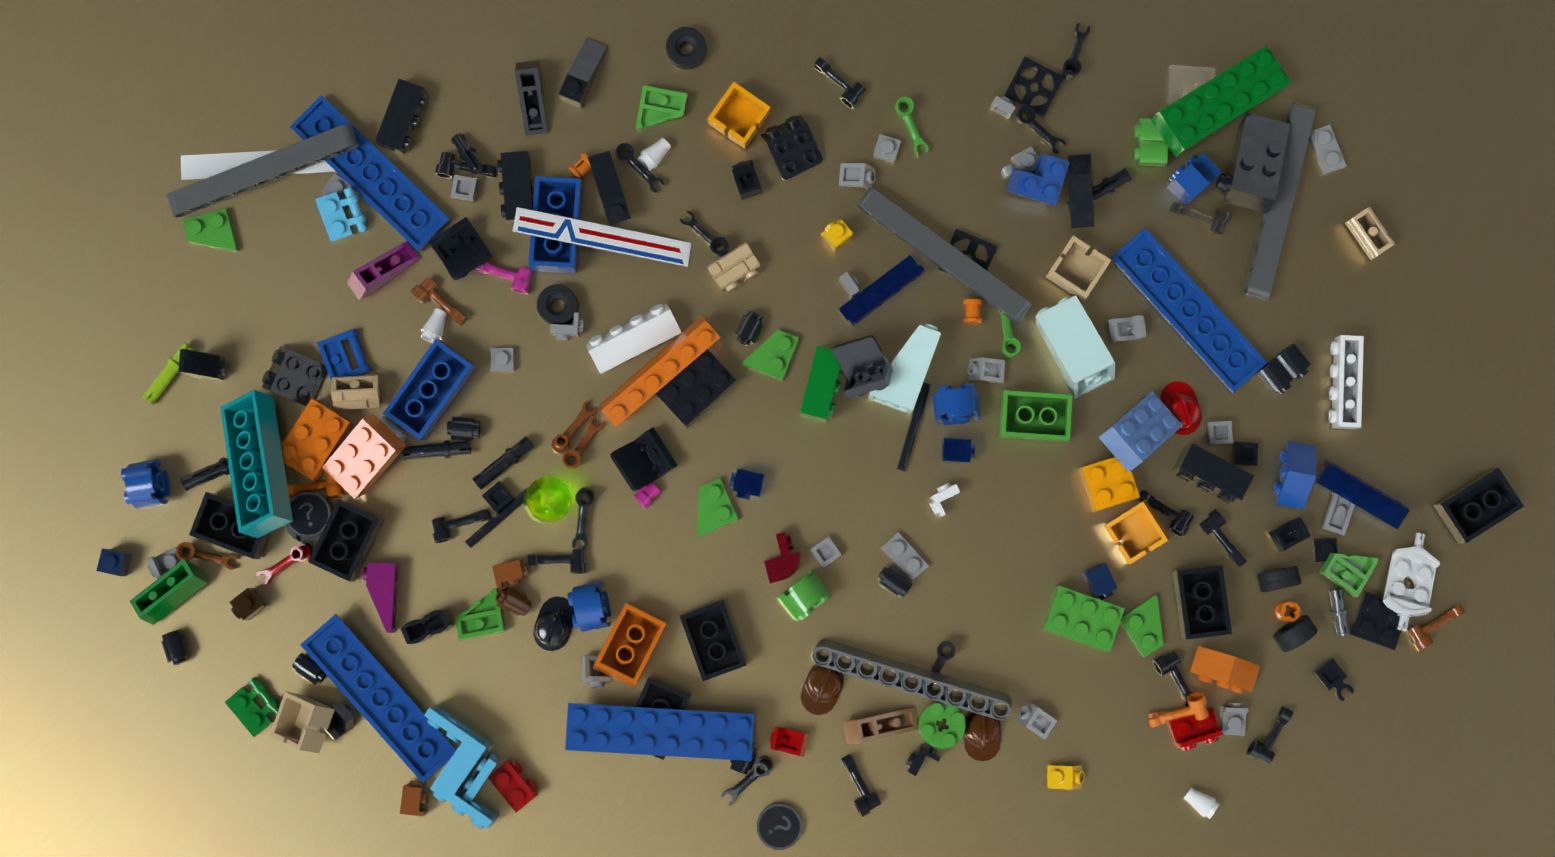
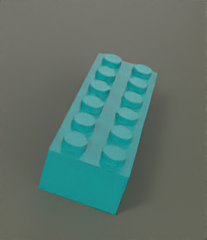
[220,390,293,538]

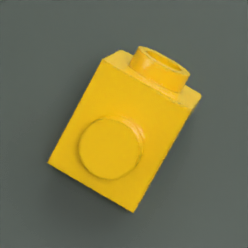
[1047,765,1085,790]

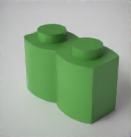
[1134,118,1168,166]

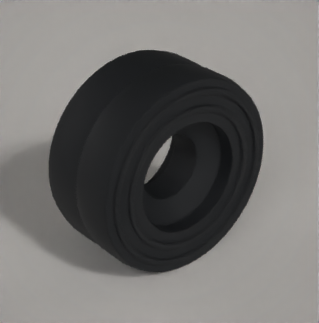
[666,27,707,70]
[537,284,579,325]
[1257,566,1301,593]
[1273,615,1318,652]

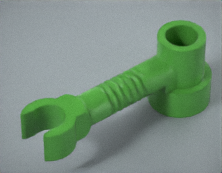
[895,97,929,156]
[998,311,1021,358]

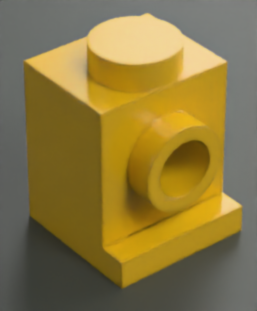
[821,219,853,251]

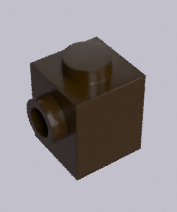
[229,588,268,620]

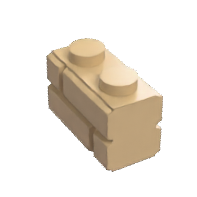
[1345,207,1395,260]
[707,242,760,292]
[331,375,381,410]

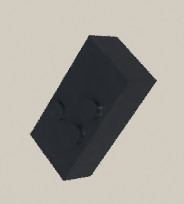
[1223,112,1290,214]

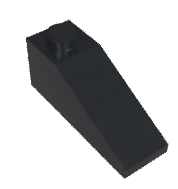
[558,38,608,109]
[515,60,548,135]
[588,150,631,225]
[1068,154,1094,228]
[178,349,228,380]

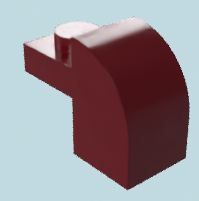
[764,532,800,584]

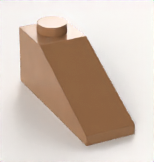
[842,707,919,744]

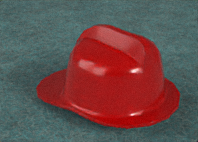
[1160,381,1202,435]

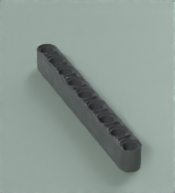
[1244,102,1316,301]
[166,124,359,218]
[857,187,1032,324]
[812,640,1012,720]

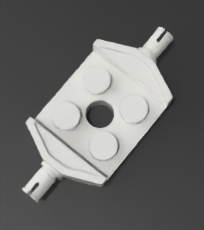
[1383,533,1440,631]

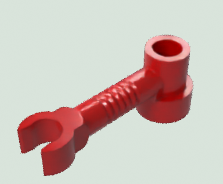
[255,543,313,586]

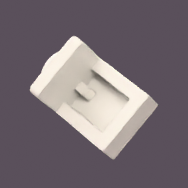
[929,483,960,517]

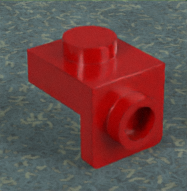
[770,727,809,757]

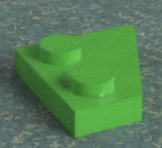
[635,85,688,129]
[182,208,238,252]
[742,330,799,381]
[697,478,738,538]
[1320,553,1379,597]
[455,588,505,641]
[1120,595,1164,658]

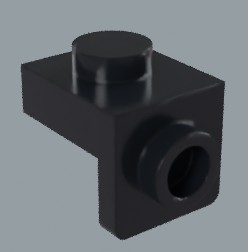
[731,160,763,200]
[1268,517,1311,553]
[324,700,354,740]
[905,745,941,776]

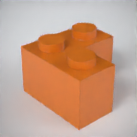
[1190,646,1260,694]

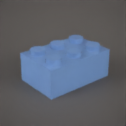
[1099,391,1183,472]

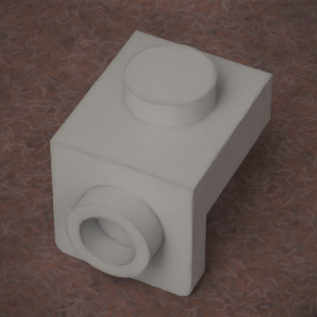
[550,312,584,340]
[1108,315,1146,343]
[582,655,612,688]

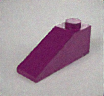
[346,241,420,300]
[363,562,399,633]

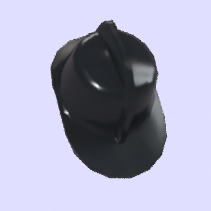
[533,597,575,651]

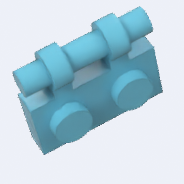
[315,186,367,242]
[463,751,499,802]

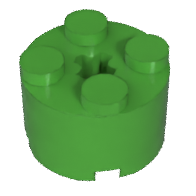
[777,569,831,622]
[918,701,966,749]

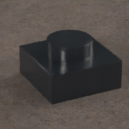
[1233,442,1258,466]
[482,481,515,513]
[1312,538,1338,562]

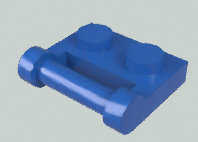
[317,329,372,382]

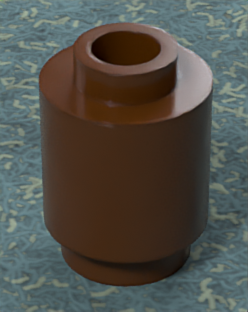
[496,586,531,617]

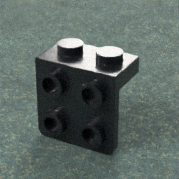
[761,115,823,180]
[428,217,492,281]
[833,335,893,399]
[262,346,327,406]
[610,427,678,492]

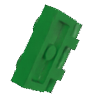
[225,677,280,737]

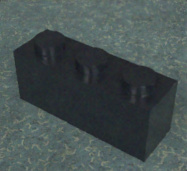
[375,79,429,155]
[497,151,534,224]

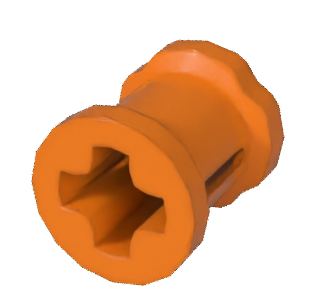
[567,152,591,181]
[963,299,983,324]
[1275,601,1301,622]

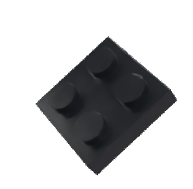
[1350,591,1402,650]

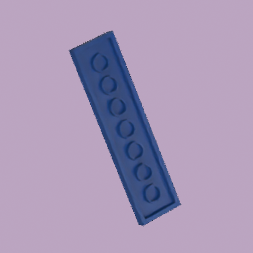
[290,95,451,252]
[1110,228,1268,393]
[300,614,456,783]
[565,703,754,761]

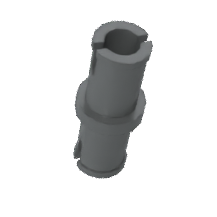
[1328,589,1351,637]

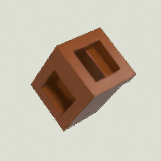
[492,560,529,589]
[400,781,428,817]

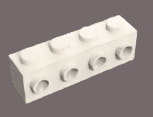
[586,303,682,374]
[1328,335,1364,430]

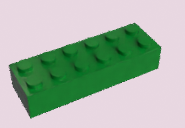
[1151,45,1292,157]

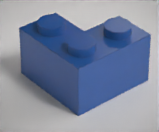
[1167,153,1222,207]
[1006,154,1070,206]
[1273,441,1317,510]

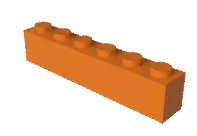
[600,315,721,427]

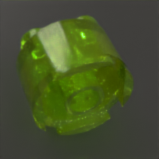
[524,476,572,524]

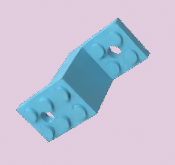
[424,706,498,829]

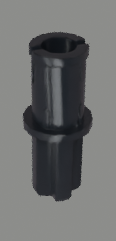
[451,133,483,174]

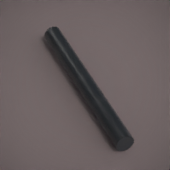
[897,382,931,472]
[465,482,540,548]

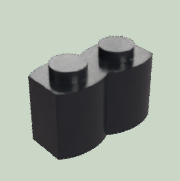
[1255,343,1311,394]
[401,610,453,644]

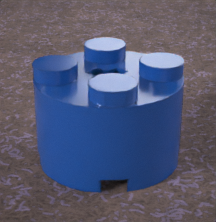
[933,384,981,425]
[121,459,170,509]
[568,581,611,632]

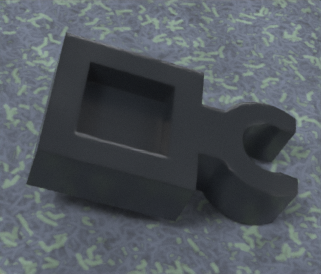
[1313,658,1354,701]

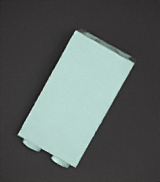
[1035,295,1115,399]
[868,323,941,414]

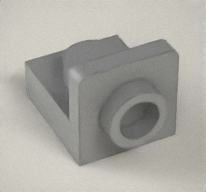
[839,163,876,190]
[968,357,1005,383]
[148,547,182,579]
[1016,701,1057,740]
[1221,702,1249,736]

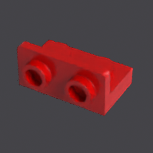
[1168,707,1223,751]
[487,759,538,813]

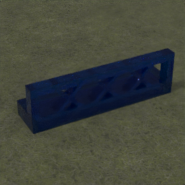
[838,255,925,328]
[1316,459,1410,530]

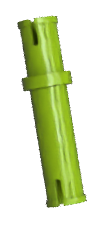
[142,342,195,405]

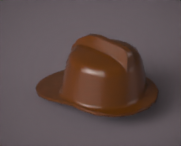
[801,664,844,715]
[964,711,1001,761]

